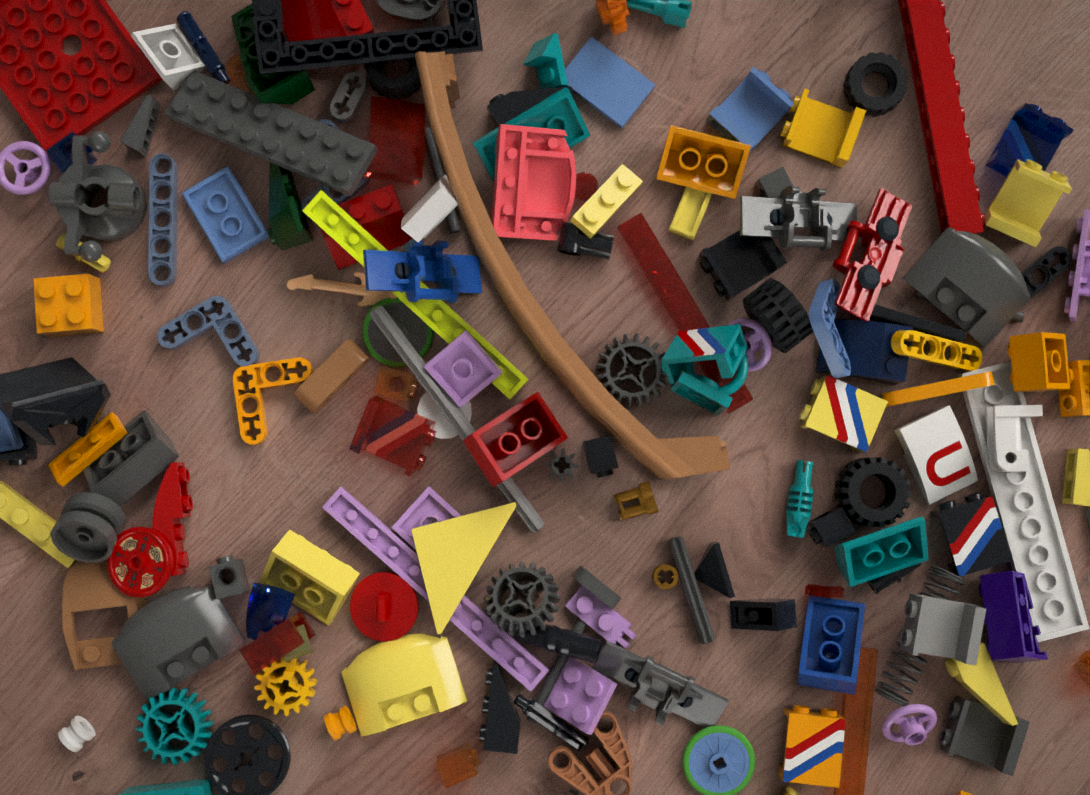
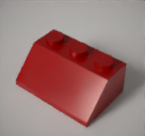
[320,184,413,270]

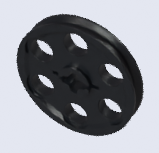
[204,715,291,795]

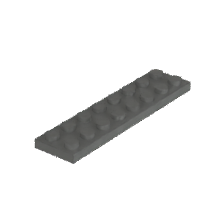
[164,71,378,197]

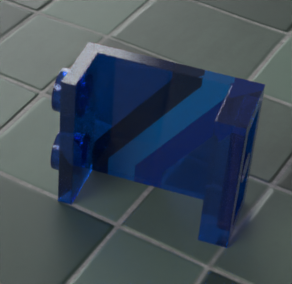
[985,103,1074,177]

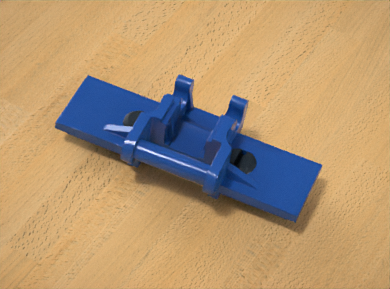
[363,239,482,303]

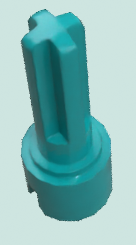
[626,0,693,28]

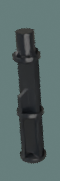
[513,694,589,752]

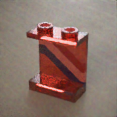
[349,396,437,476]
[239,612,316,675]

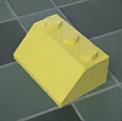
[260,529,360,626]

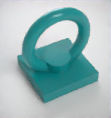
[670,352,749,416]

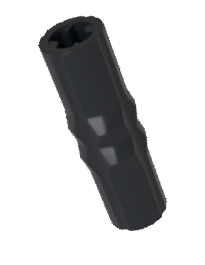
[515,624,602,664]

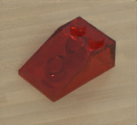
[363,96,425,185]

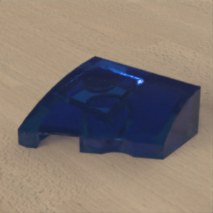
[246,582,295,640]

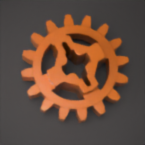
[594,0,629,35]

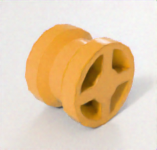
[324,705,356,741]

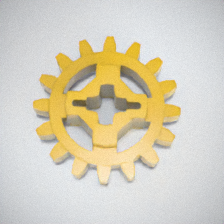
[254,655,317,716]

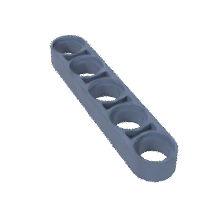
[148,153,178,287]

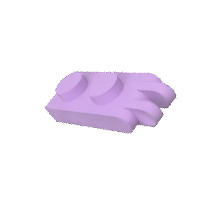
[565,584,637,649]

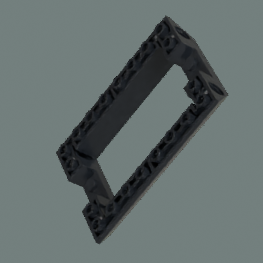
[252,0,483,75]

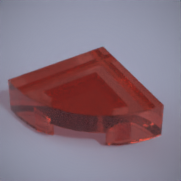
[805,584,844,598]

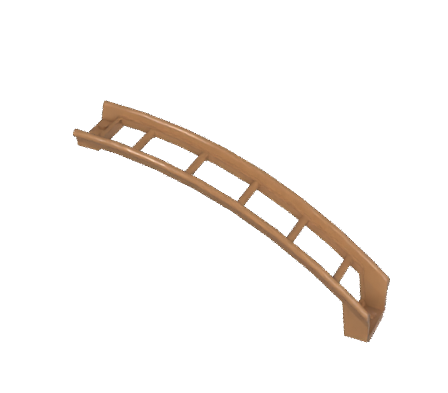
[415,51,730,480]

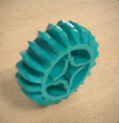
[135,687,214,765]

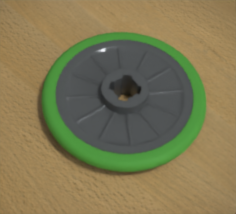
[362,297,434,368]

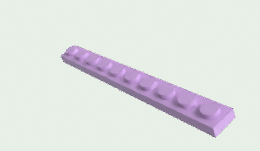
[322,486,549,692]

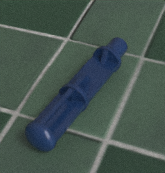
[177,11,231,84]

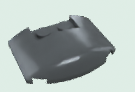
[902,227,1031,348]
[111,585,246,700]

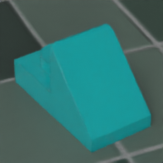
[523,33,568,89]

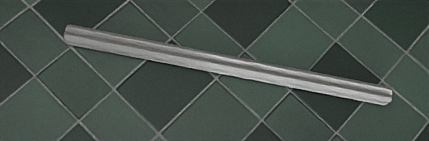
[369,305,544,533]

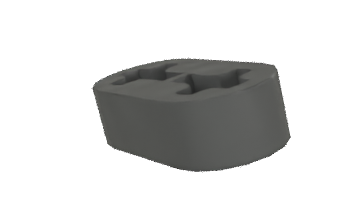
[572,565,622,609]

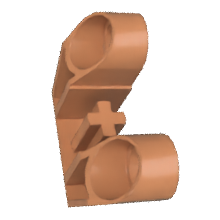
[548,710,632,795]

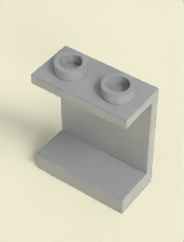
[899,593,986,665]

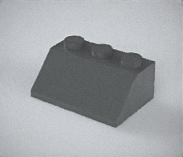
[83,410,179,506]

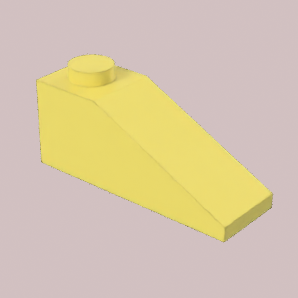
[945,642,1018,726]

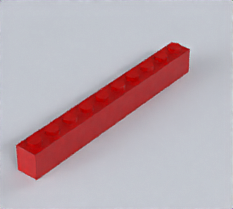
[898,0,985,235]

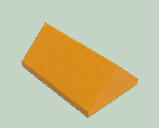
[656,125,751,199]

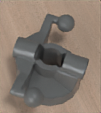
[49,130,147,262]

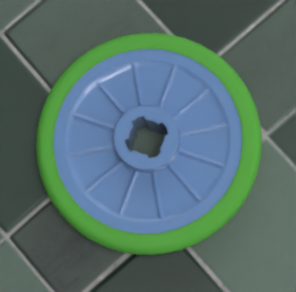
[682,725,755,795]

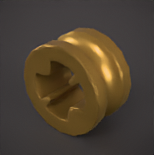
[652,564,678,589]

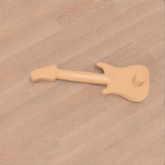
[287,272,398,307]

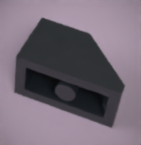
[730,598,797,631]

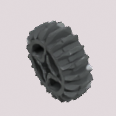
[595,333,667,408]
[484,561,560,638]

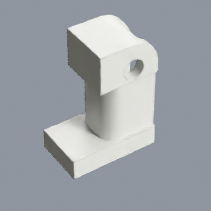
[985,405,1043,472]

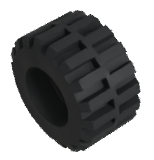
[743,278,813,353]
[834,457,912,527]

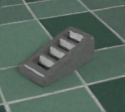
[120,95,160,157]

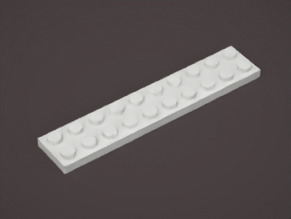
[958,361,1090,642]

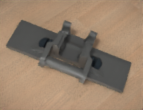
[740,186,857,251]
[592,641,729,728]

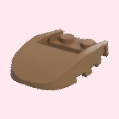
[62,559,147,670]

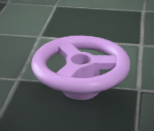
[0,141,51,195]
[729,318,772,371]
[882,704,937,745]

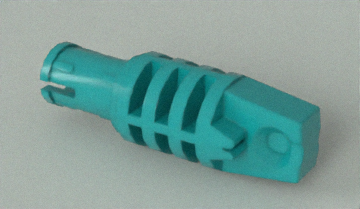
[785,460,814,538]

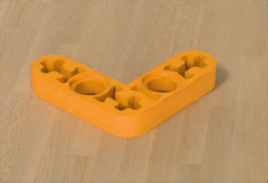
[233,357,314,445]

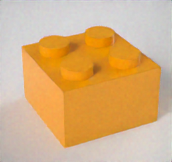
[33,274,104,337]
[1007,332,1071,392]

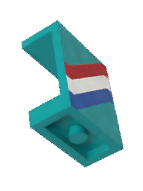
[661,324,747,384]

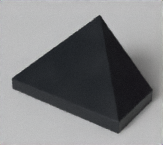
[694,541,735,598]

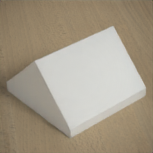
[131,23,206,91]

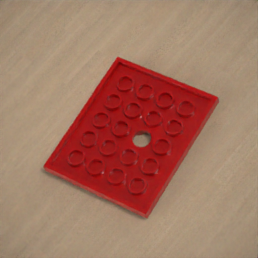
[0,0,163,157]

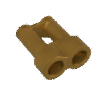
[613,481,659,521]

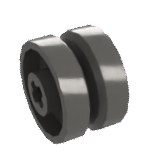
[50,492,126,563]

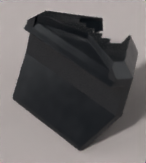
[0,357,111,446]

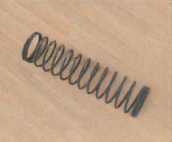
[874,565,965,706]

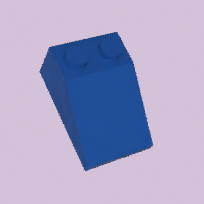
[798,595,865,695]

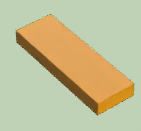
[48,412,127,487]

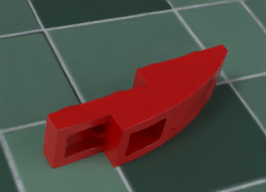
[152,462,193,576]

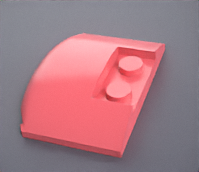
[490,124,576,241]

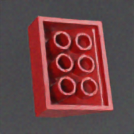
[281,0,375,72]

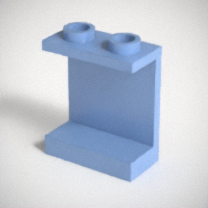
[706,67,794,153]

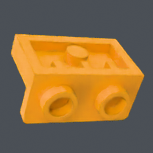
[1058,360,1090,417]

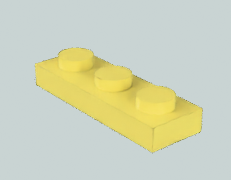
[570,164,643,239]

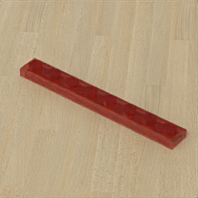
[617,213,753,414]

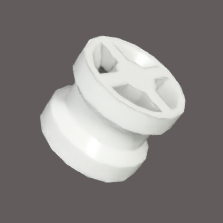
[58,715,96,752]

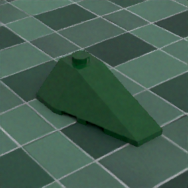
[231,3,315,104]
[267,162,313,251]

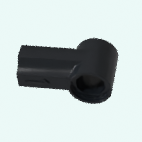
[557,223,614,260]

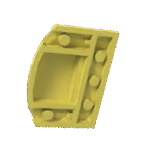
[341,633,468,737]

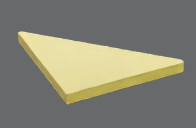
[411,502,517,634]

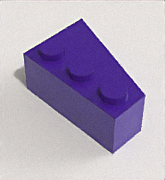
[979,571,1048,663]

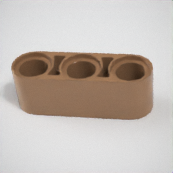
[294,339,370,414]

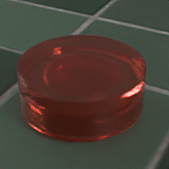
[575,172,598,201]

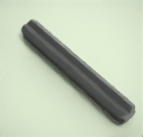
[668,536,715,644]

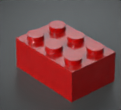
[462,391,568,487]

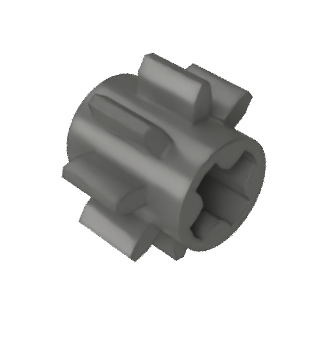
[545,448,579,482]

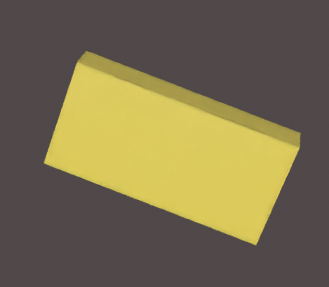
[668,187,713,241]

